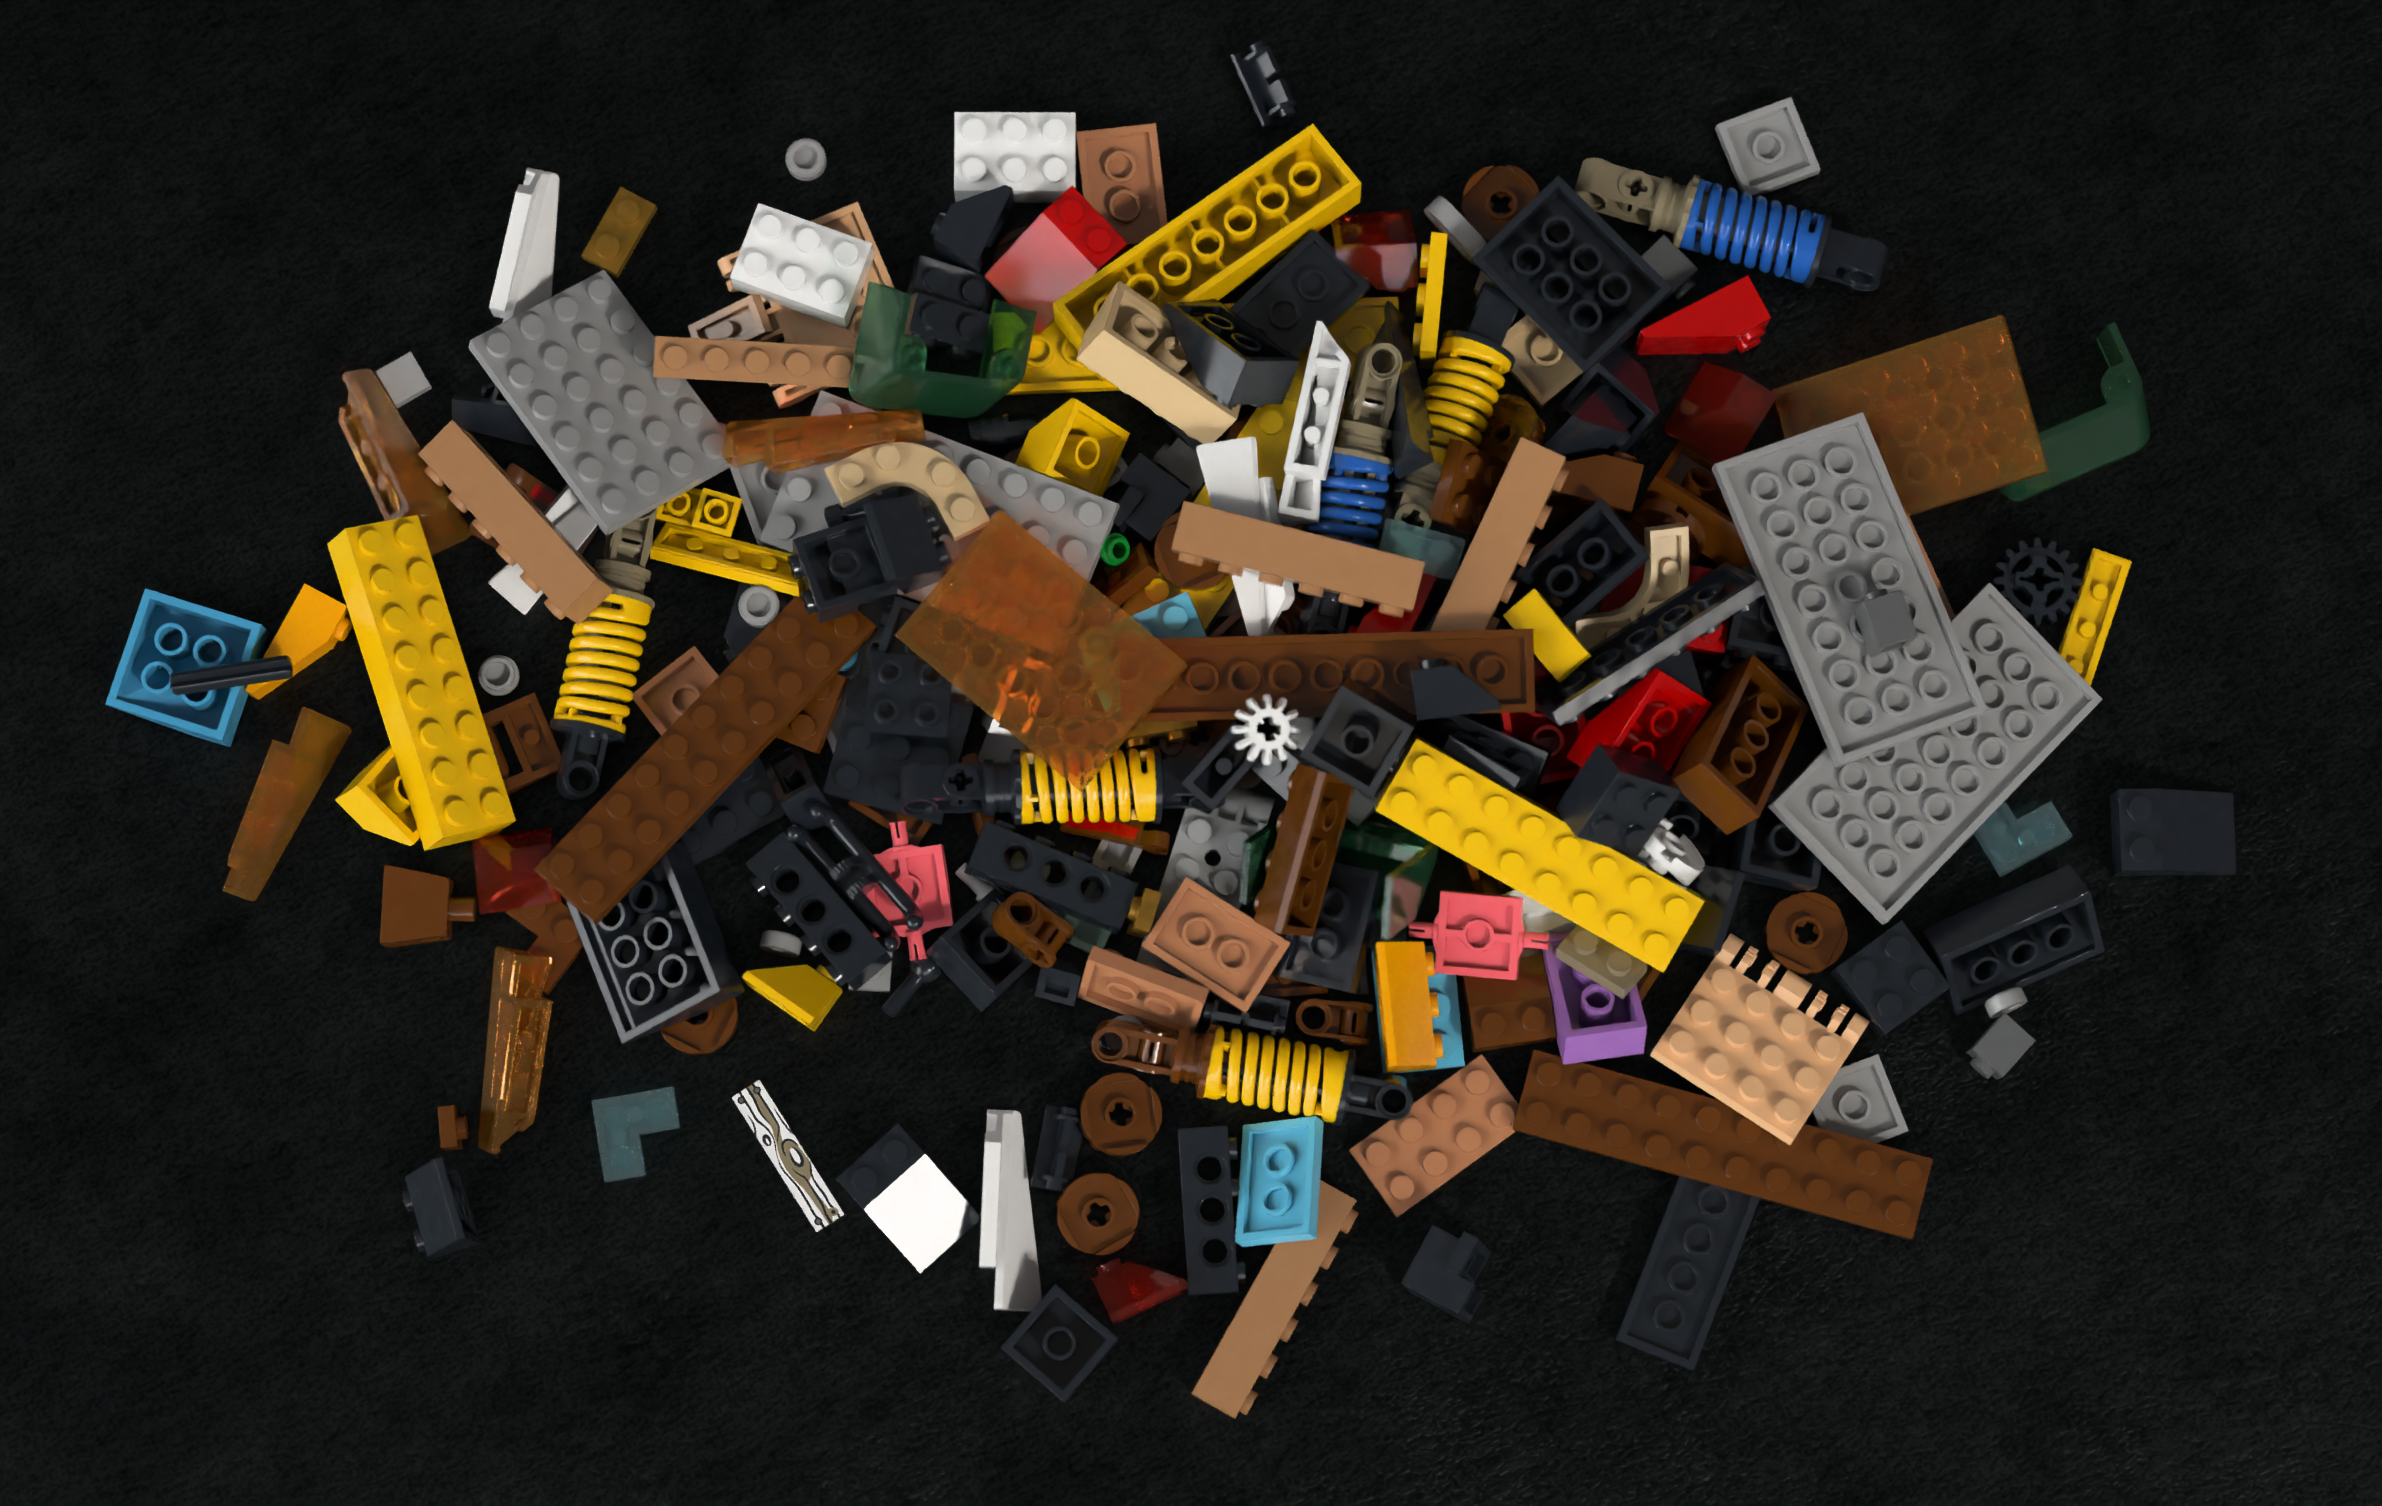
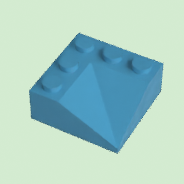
[105,588,269,747]

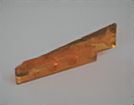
[338,369,472,556]
[723,409,926,474]
[223,707,351,901]
[478,947,553,1154]

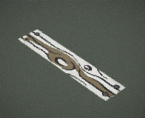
[732,1080,844,1232]

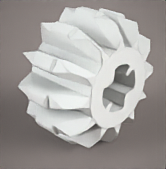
[1231,694,1303,765]

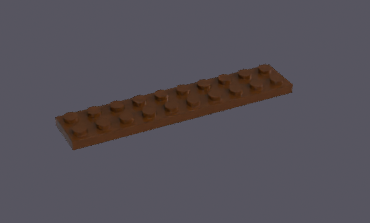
[534,587,877,926]
[1120,629,1535,722]
[1512,1050,1933,1240]

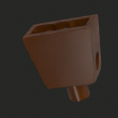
[380,865,477,947]

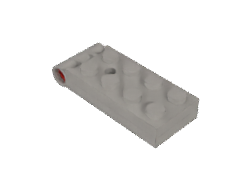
[1136,786,1275,979]

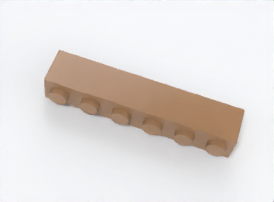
[652,336,901,390]
[418,420,614,625]
[1430,437,1570,631]
[1171,501,1425,618]
[1191,1180,1359,1419]

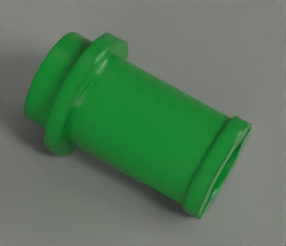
[1099,533,1130,566]

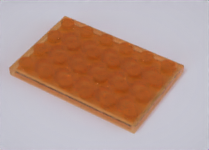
[1771,315,2049,517]
[895,509,1188,792]

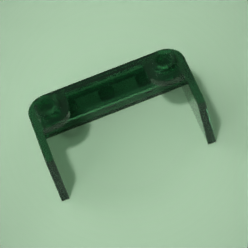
[849,281,1037,419]
[1958,322,2150,501]
[1239,817,1438,940]

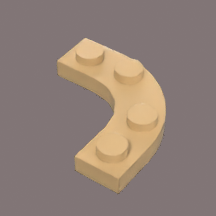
[824,442,990,542]
[1570,523,1689,651]

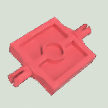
[867,821,955,961]
[1408,890,1550,980]

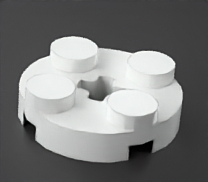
[1644,818,1705,886]

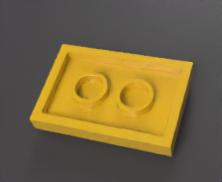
[1412,232,1448,369]

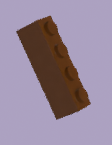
[1637,440,1752,569]
[1254,762,1355,937]

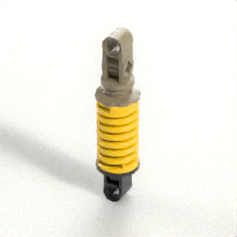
[1376,281,1519,560]
[549,507,658,800]

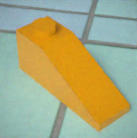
[245,584,353,700]

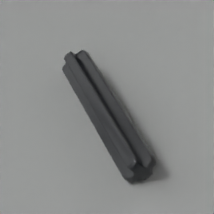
[170,655,293,695]

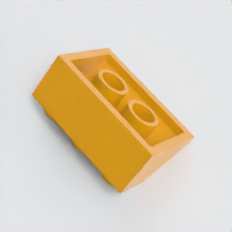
[1373,942,1443,1073]

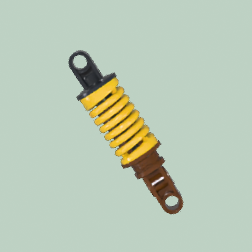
[1092,1019,1413,1127]

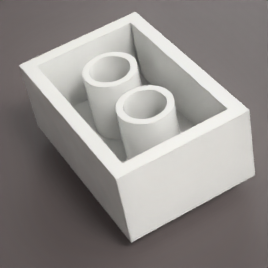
[954,112,1076,203]
[730,203,875,329]

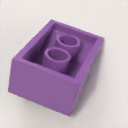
[1540,932,1647,1065]

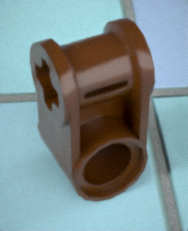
[992,892,1074,968]
[1293,999,1373,1047]

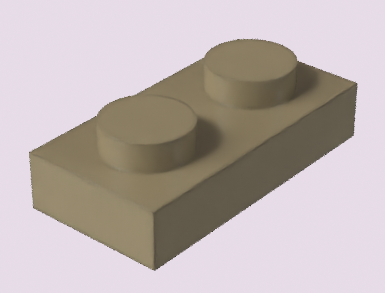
[1556,924,1648,999]

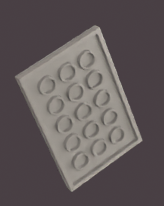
[469,270,742,536]

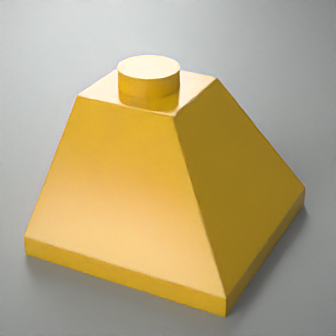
[1015,398,1130,498]
[335,745,420,846]
[742,964,843,1032]

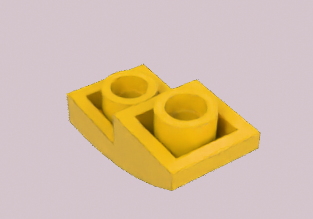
[655,487,743,538]
[1503,589,1591,682]

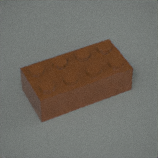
[1671,654,1810,835]

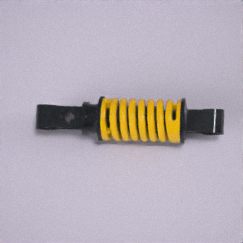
[900,746,1226,826]

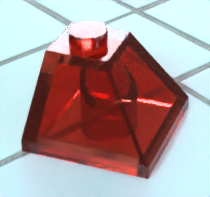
[1330,210,1418,292]
[1662,362,1778,463]
[472,826,562,914]
[1092,1258,1188,1325]

